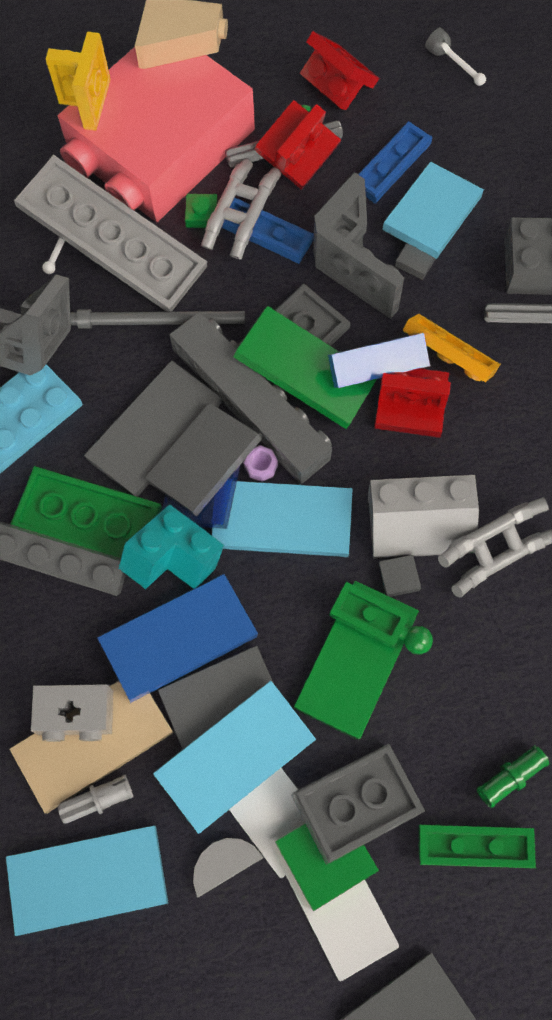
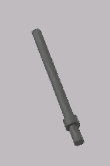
[70,309,245,329]

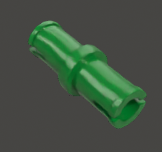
[476,745,550,809]

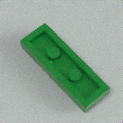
[418,825,536,868]

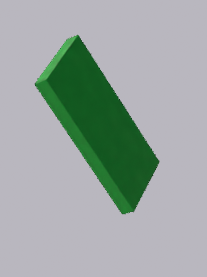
[233,306,377,429]
[10,466,162,558]
[294,581,419,741]

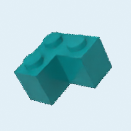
[119,505,224,589]

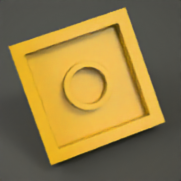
[46,32,111,131]

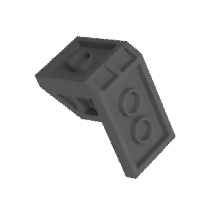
[313,172,404,319]
[0,274,71,376]

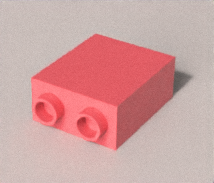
[57,47,255,223]

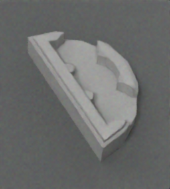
[193,838,264,898]

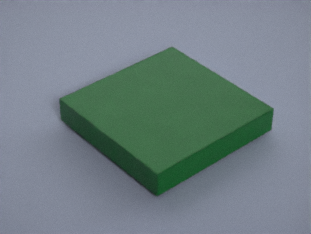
[275,824,379,911]

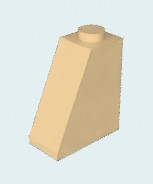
[135,0,228,69]

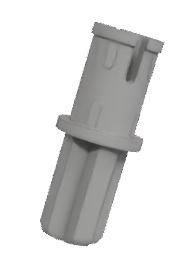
[58,775,134,823]

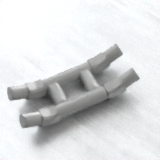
[201,159,281,260]
[438,497,552,597]

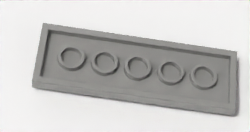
[14,155,207,312]

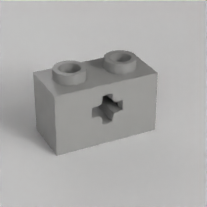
[31,685,113,742]

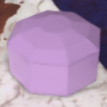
[244,446,278,482]

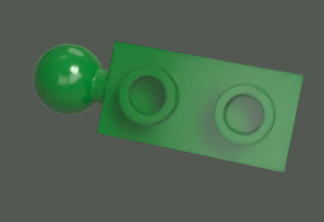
[330,582,433,655]

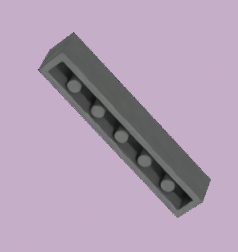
[170,311,332,485]

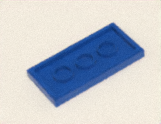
[98,574,258,703]

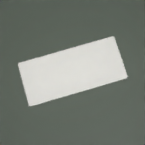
[229,768,303,878]
[269,820,399,981]

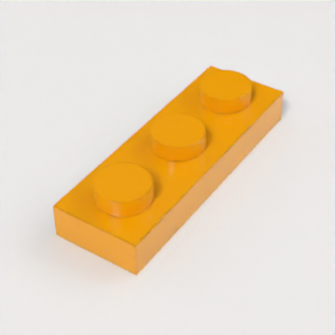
[403,314,501,382]

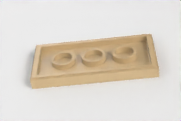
[10,681,174,814]

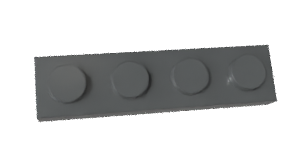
[0,522,126,596]

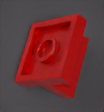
[300,31,380,110]
[255,100,341,190]
[375,368,451,438]

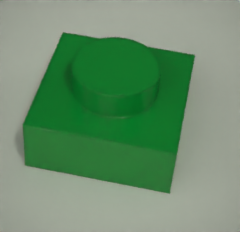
[185,194,218,228]

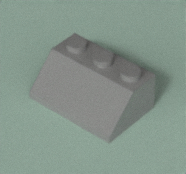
[368,475,479,559]

